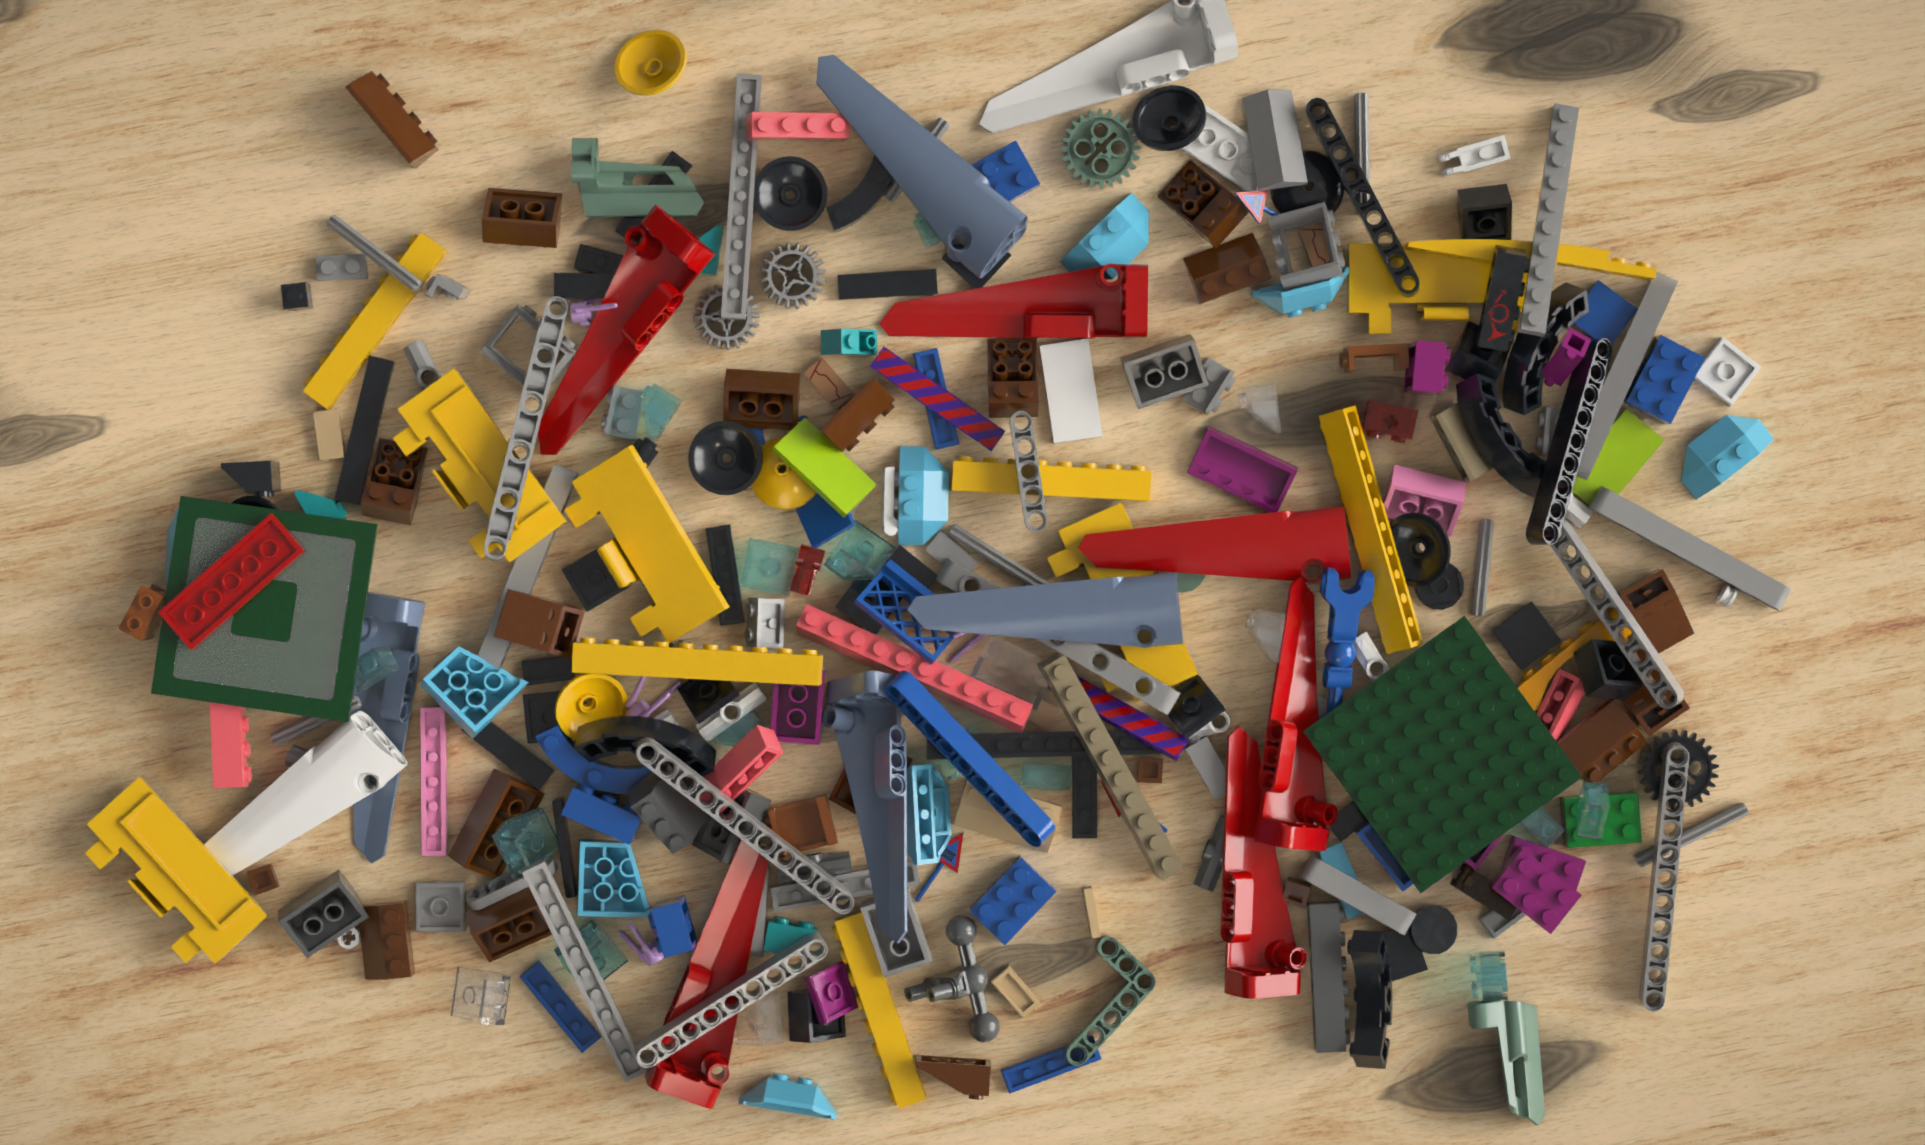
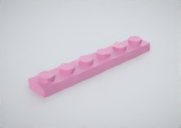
[420,707,448,856]

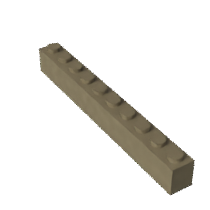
[1037,652,1184,880]

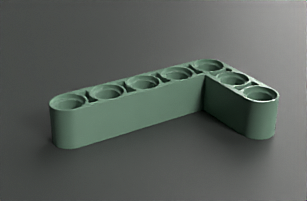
[1064,936,1156,1066]

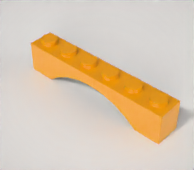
[1516,607,1632,712]

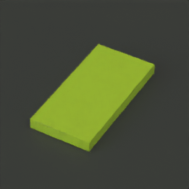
[1572,408,1664,516]
[772,418,877,518]

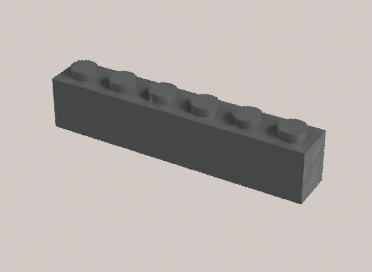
[1307,901,1350,1053]

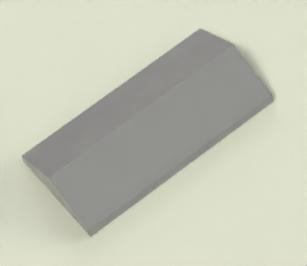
[1243,89,1308,191]

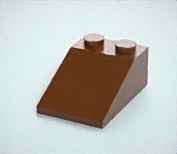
[916,1055,991,1100]

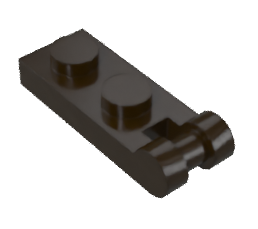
[1450,863,1516,920]

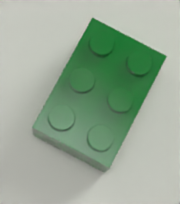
[1560,791,1642,848]

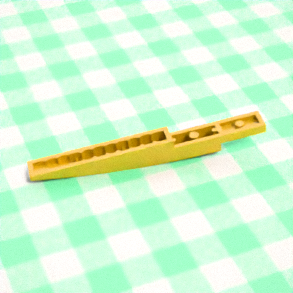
[1405,239,1657,281]

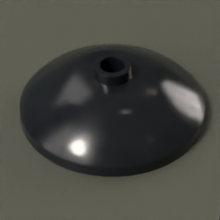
[1132,85,1207,151]
[1270,151,1344,214]
[754,156,827,231]
[688,421,763,495]
[1389,512,1451,587]

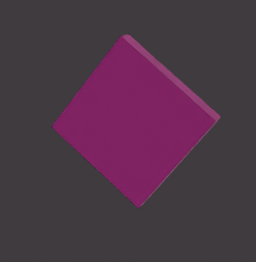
[804,961,858,1025]

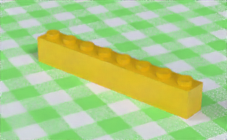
[303,232,448,410]
[952,456,1151,501]
[832,911,927,1109]

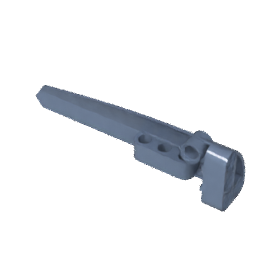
[816,55,1028,278]
[908,572,1183,648]
[350,592,425,863]
[822,671,907,943]

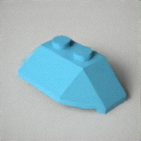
[1060,193,1149,279]
[1250,267,1350,318]
[1681,415,1774,500]
[898,446,949,545]
[907,764,952,865]
[738,1072,837,1120]

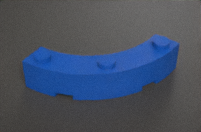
[535,724,662,794]

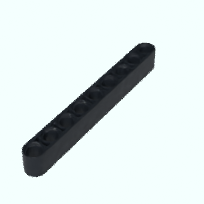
[1306,98,1420,298]
[1526,338,1612,545]

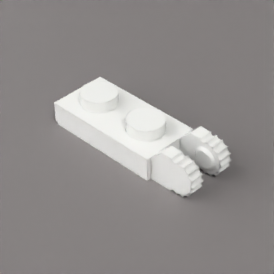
[1438,135,1511,177]
[882,467,899,536]

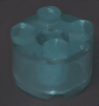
[1469,950,1508,1001]

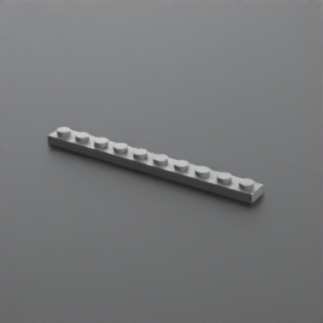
[721,74,762,321]
[1519,103,1579,337]
[521,859,647,1082]

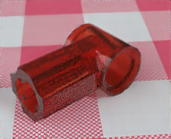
[790,544,825,596]

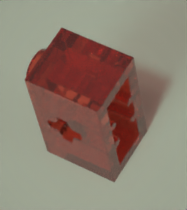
[1362,400,1418,444]

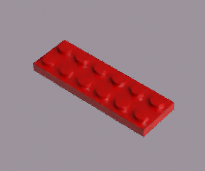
[158,513,305,650]

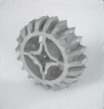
[759,242,826,309]
[693,285,760,350]

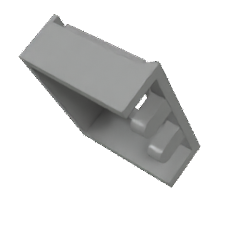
[1267,202,1345,292]
[480,305,577,388]

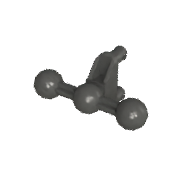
[904,915,1000,1043]

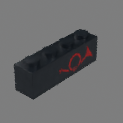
[1476,245,1530,351]

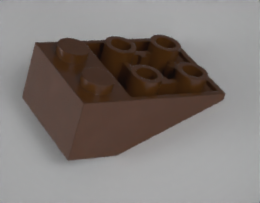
[1157,160,1249,248]
[987,338,1039,418]
[361,438,428,526]
[1617,569,1694,653]
[494,589,585,658]
[1620,648,1690,736]

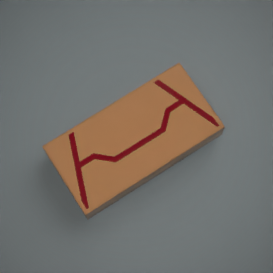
[1298,222,1331,268]
[803,357,854,410]

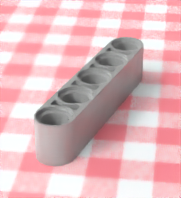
[1010,411,1047,532]
[1299,855,1416,935]

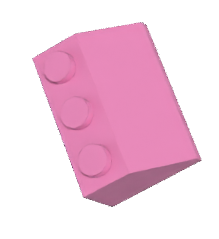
[1383,464,1466,537]

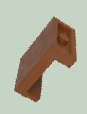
[1339,343,1409,373]
[119,584,166,641]
[765,794,838,858]

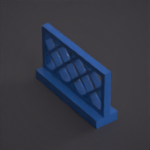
[854,559,956,665]

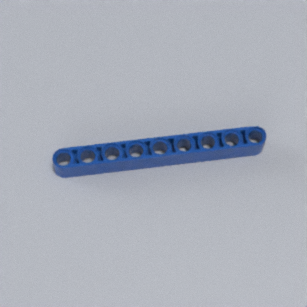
[884,670,1055,847]

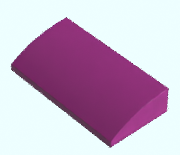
[1187,426,1298,512]

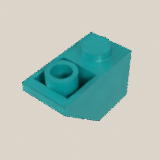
[821,329,877,355]
[764,916,818,953]

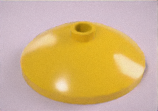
[614,30,687,96]
[751,437,817,510]
[555,673,628,740]

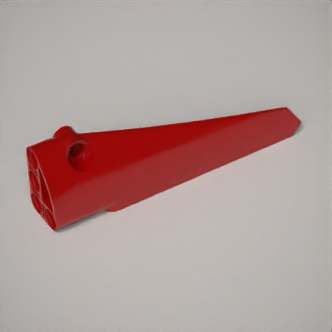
[537,205,715,455]
[879,264,1148,339]
[1078,506,1351,584]
[1254,577,1338,851]
[1220,726,1307,999]
[645,840,769,1109]

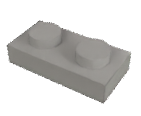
[316,254,368,281]

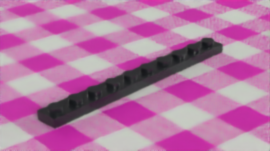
[926,730,1162,760]

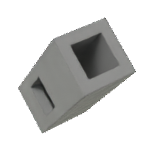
[1184,735,1226,800]

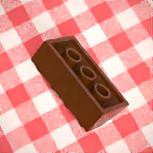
[345,71,439,169]
[448,769,545,879]

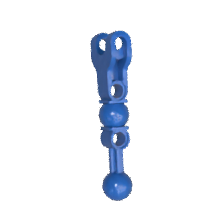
[1318,567,1375,720]

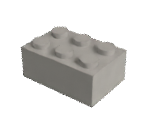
[860,887,932,977]

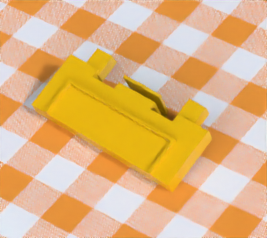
[1347,243,1528,335]
[393,368,567,562]
[565,445,730,643]
[1047,502,1198,702]
[85,777,269,964]

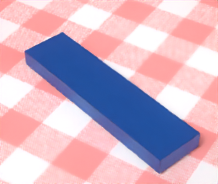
[913,348,959,450]
[520,961,602,1053]
[1001,1035,1101,1094]

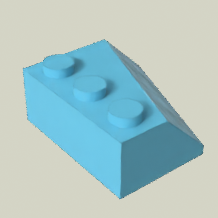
[421,646,529,739]
[577,839,651,918]

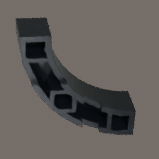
[826,155,893,233]
[1502,283,1589,415]
[1456,374,1546,498]
[575,716,716,778]
[1347,930,1392,1069]

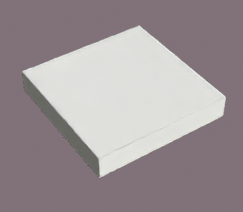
[1695,337,1761,406]

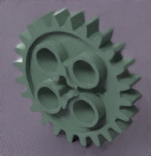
[1060,108,1141,190]

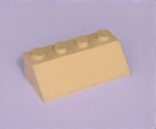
[953,780,1062,853]

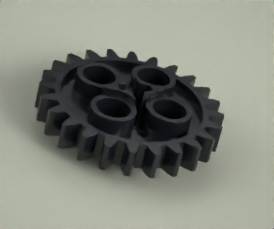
[1637,729,1719,809]

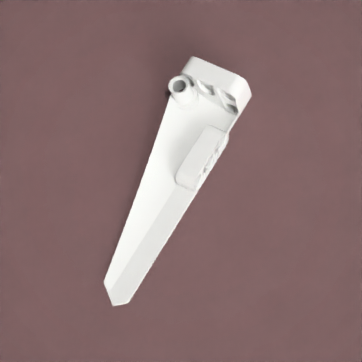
[979,0,1238,133]
[204,711,407,876]

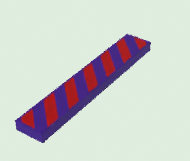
[870,346,1005,452]
[1047,675,1189,761]

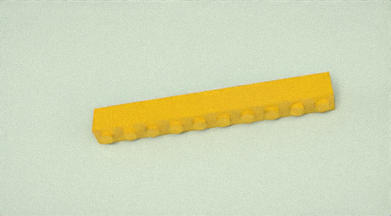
[1319,405,1423,654]
[572,638,823,686]

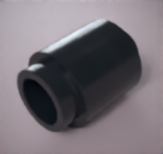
[633,437,659,468]

